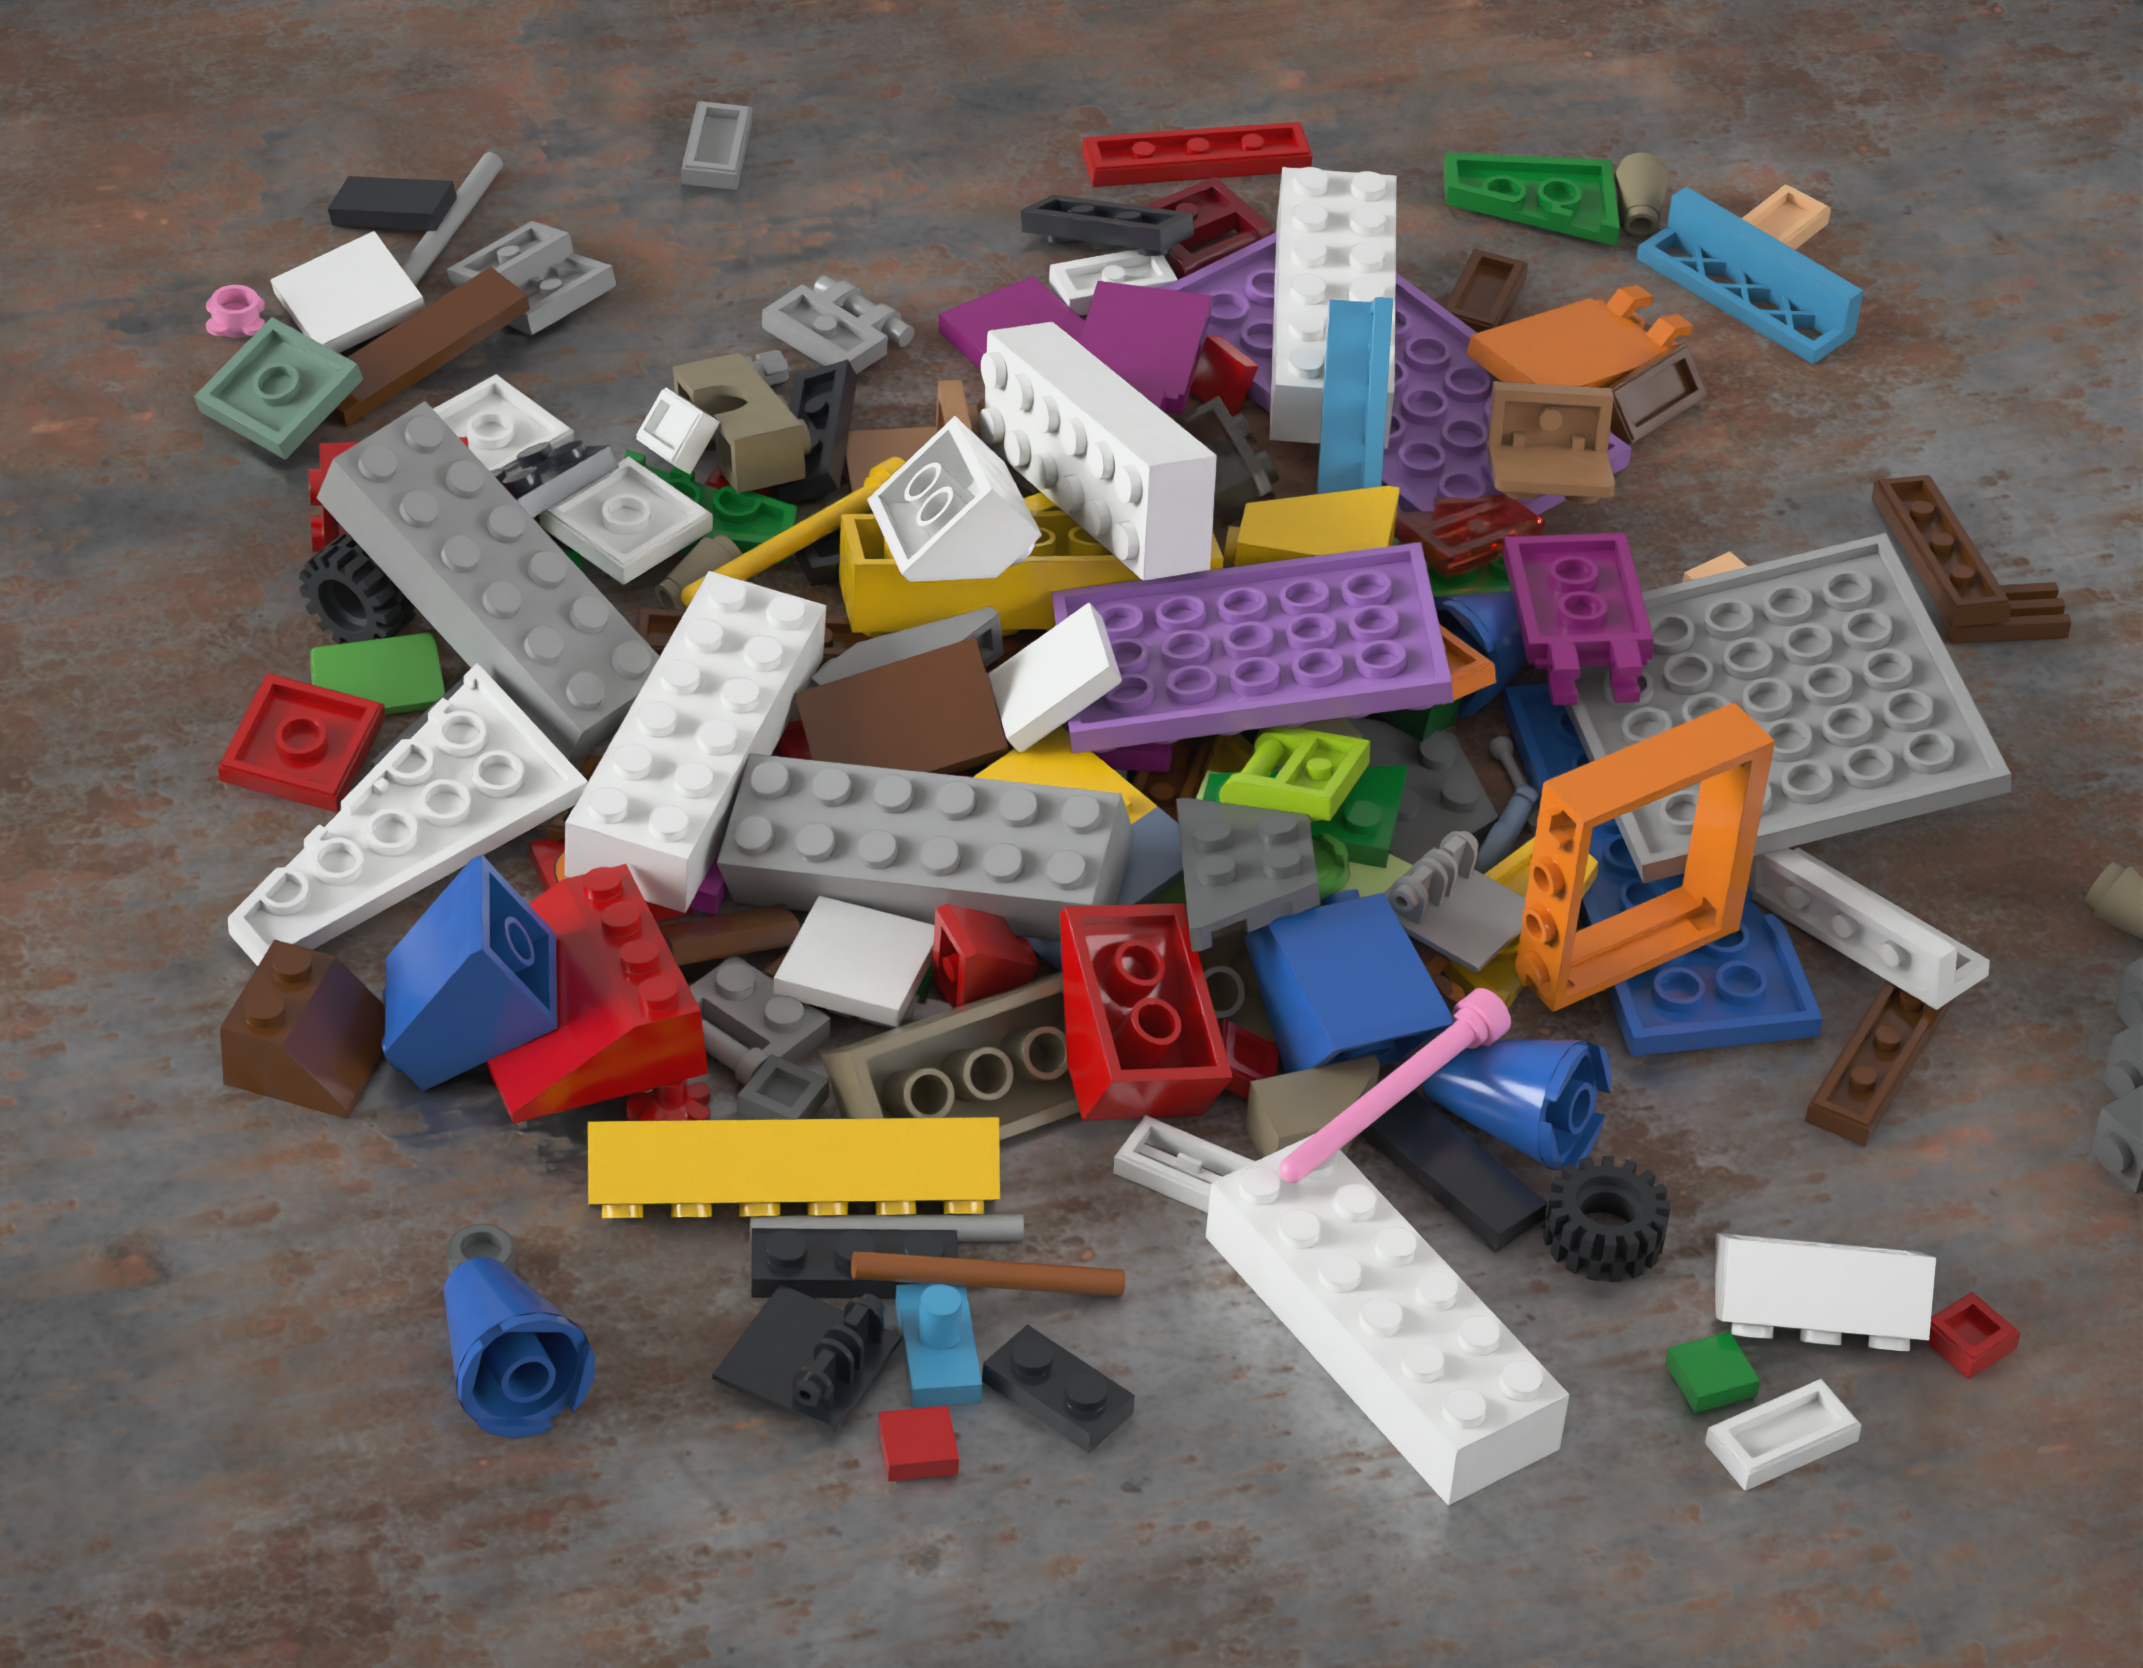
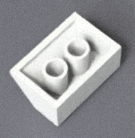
[867,416,1042,582]
[1715,1233,1936,1351]

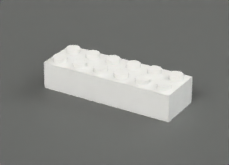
[1269,167,1397,449]
[979,322,1217,581]
[564,571,826,913]
[1206,1134,1570,1506]

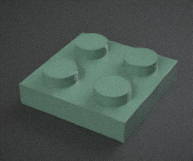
[194,317,364,460]

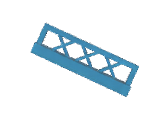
[1636,186,1864,364]
[1316,297,1393,494]

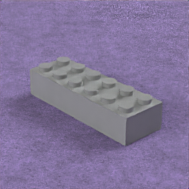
[317,401,660,764]
[717,754,1134,940]

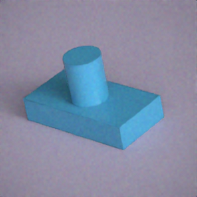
[895,1283,982,1408]

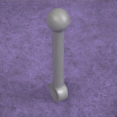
[1489,736,1539,835]

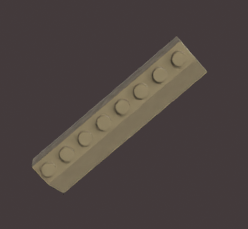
[822,905,1320,1141]

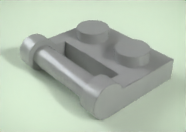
[689,955,831,1086]

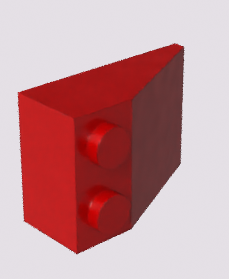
[1060,903,1233,1121]

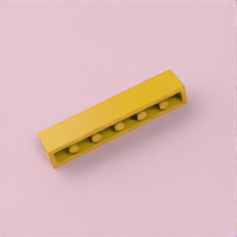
[588,1117,1000,1218]

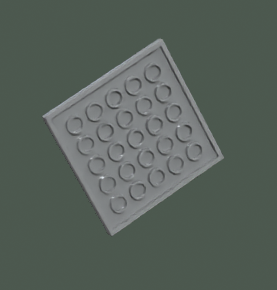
[1564,533,2011,884]

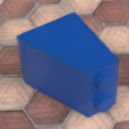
[382,854,557,1091]
[1244,889,1454,1074]

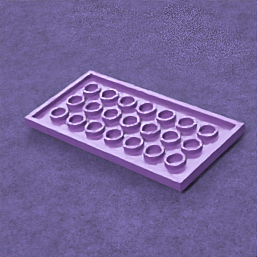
[1161,232,1632,553]

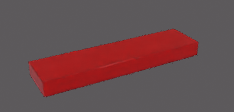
[1082,122,1313,187]

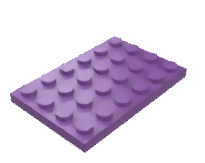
[1052,542,1454,754]

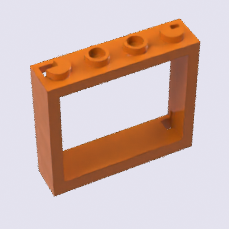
[1514,702,1775,1012]

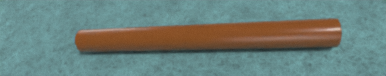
[851,1251,1125,1297]

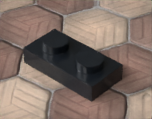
[982,1324,1135,1453]

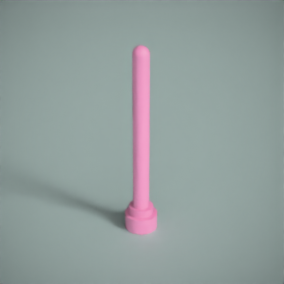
[1279,988,1511,1183]

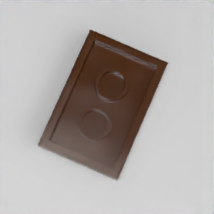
[794,637,1010,775]

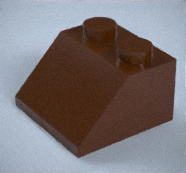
[220,939,385,1119]

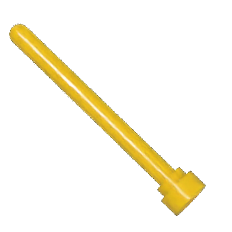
[681,456,906,608]

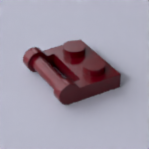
[1144,177,1274,280]

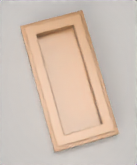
[1741,184,1831,250]

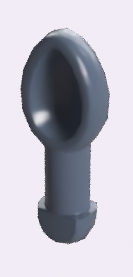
[1474,785,1539,874]

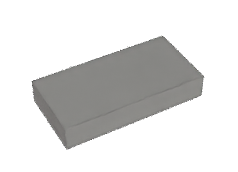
[681,101,753,190]

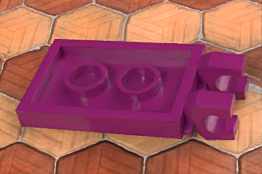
[938,276,1085,370]
[1078,281,1212,414]
[1503,533,1654,705]

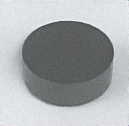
[447,1224,516,1275]

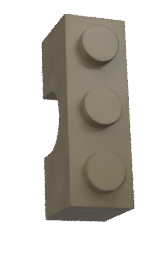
[673,352,811,493]

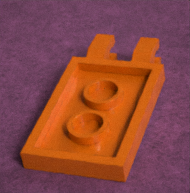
[1466,285,1694,388]

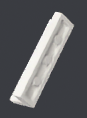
[1748,848,1990,1010]

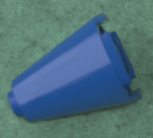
[1433,591,1528,718]
[1422,1038,1612,1171]
[444,1257,595,1439]

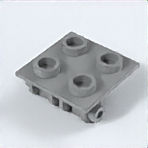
[1384,831,1526,973]

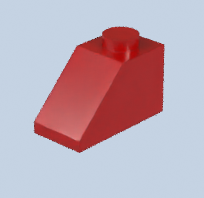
[931,903,1038,1008]

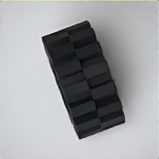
[299,533,416,644]
[1543,1156,1671,1282]

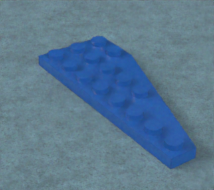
[1501,683,1823,1056]

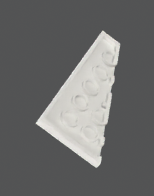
[228,663,588,966]

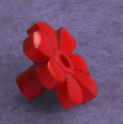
[626,1079,711,1121]

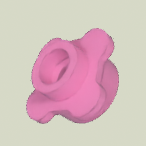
[206,285,265,338]

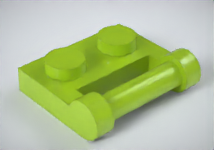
[1219,726,1370,822]

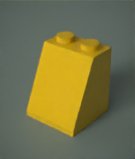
[1224,486,1400,567]

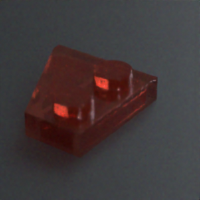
[1394,494,1545,578]

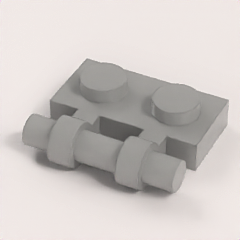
[762,275,915,374]

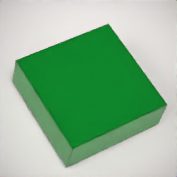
[1665,1331,1760,1413]

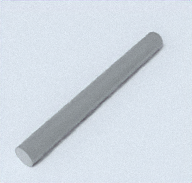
[401,152,503,287]
[750,1214,1024,1243]

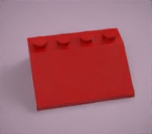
[485,864,708,1124]

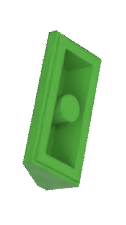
[310,633,445,715]

